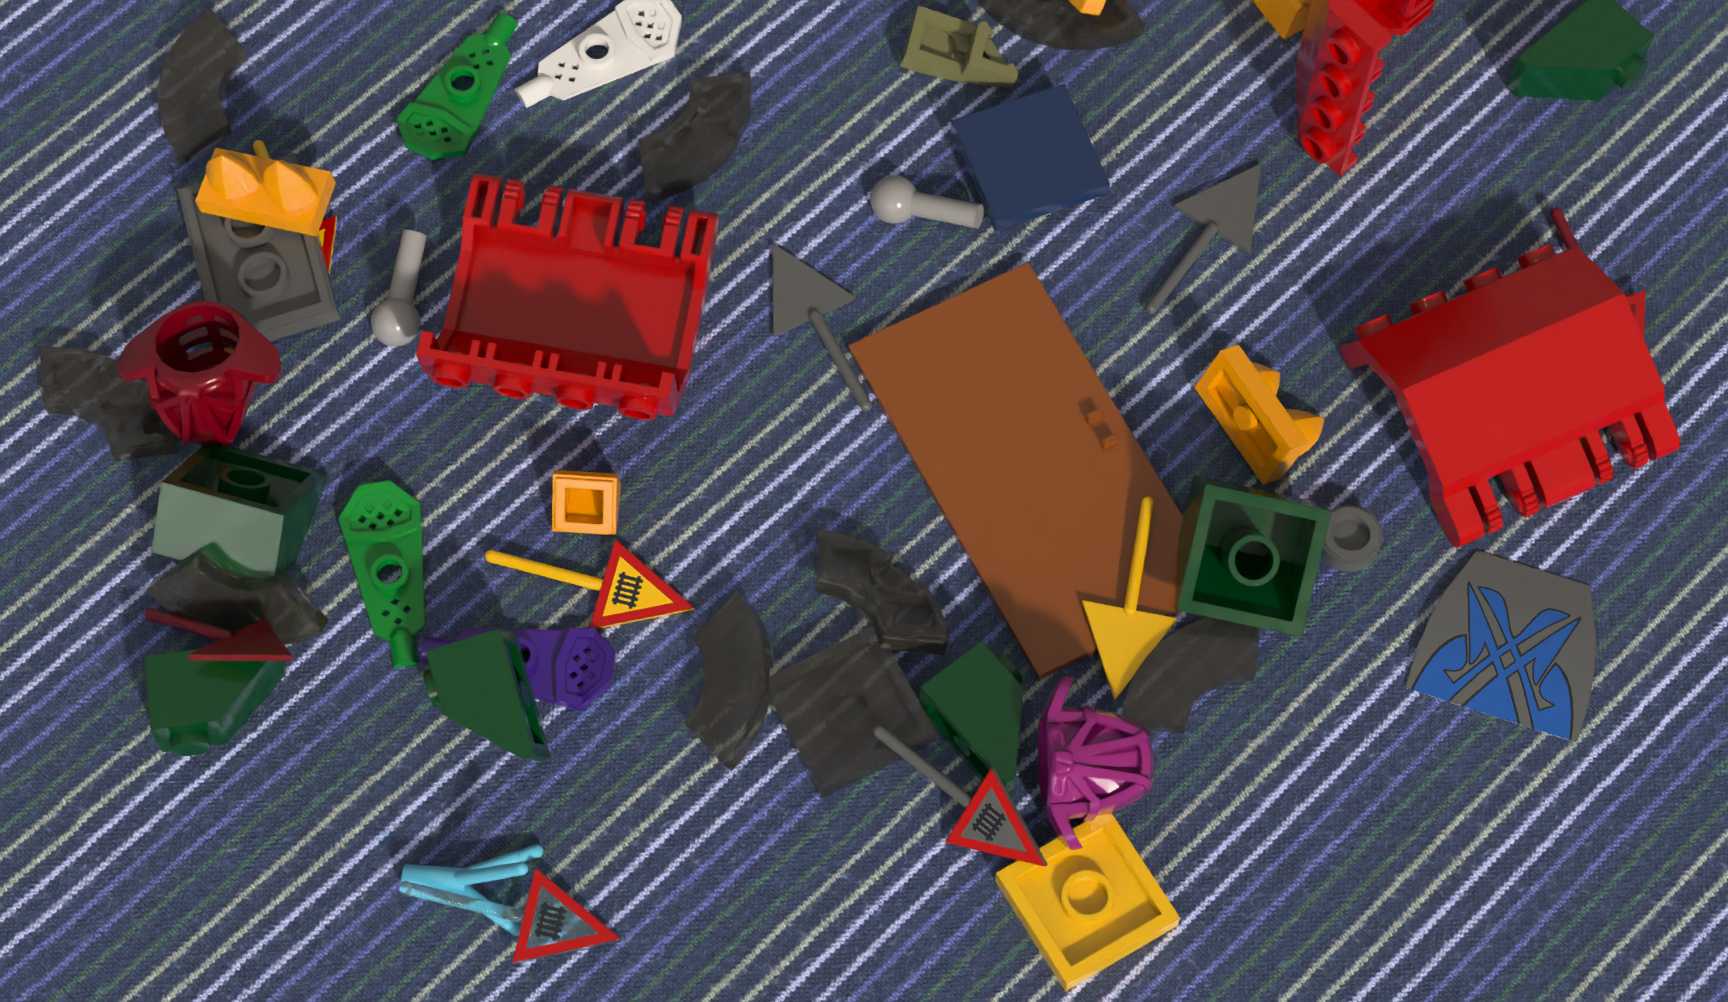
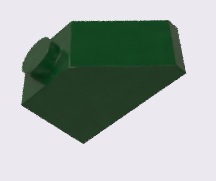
[1507,0,1654,101]
[424,628,551,761]
[919,640,1024,798]
[145,648,287,756]

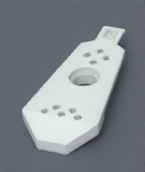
[514,0,682,108]

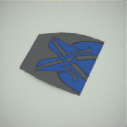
[1406,551,1596,742]

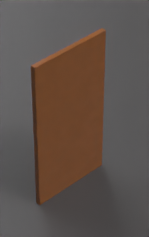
[848,262,1183,681]

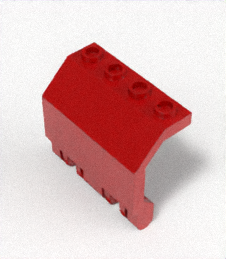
[1296,0,1436,177]
[416,173,719,421]
[1339,243,1680,548]

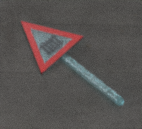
[399,868,621,964]

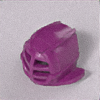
[1038,676,1154,850]

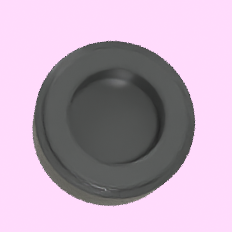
[1321,505,1383,572]

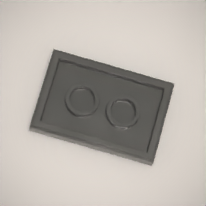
[177,153,341,349]

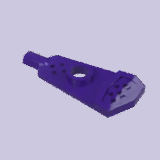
[421,628,616,711]

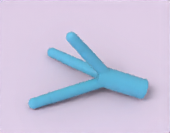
[401,844,544,936]

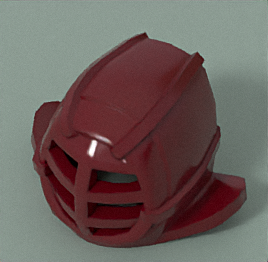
[116,300,281,447]

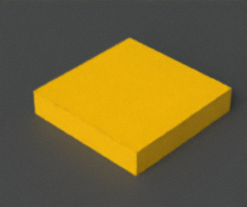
[995,813,1180,991]

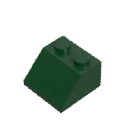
[151,443,327,586]
[1175,475,1332,637]

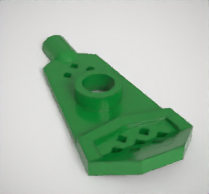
[396,13,518,160]
[338,480,426,669]

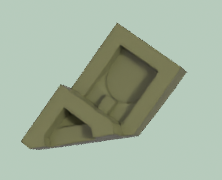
[899,5,1018,88]

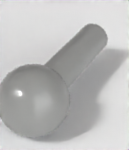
[870,175,984,228]
[371,230,427,347]

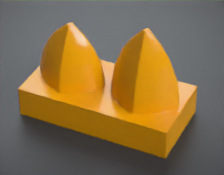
[195,148,336,237]
[1194,344,1324,485]

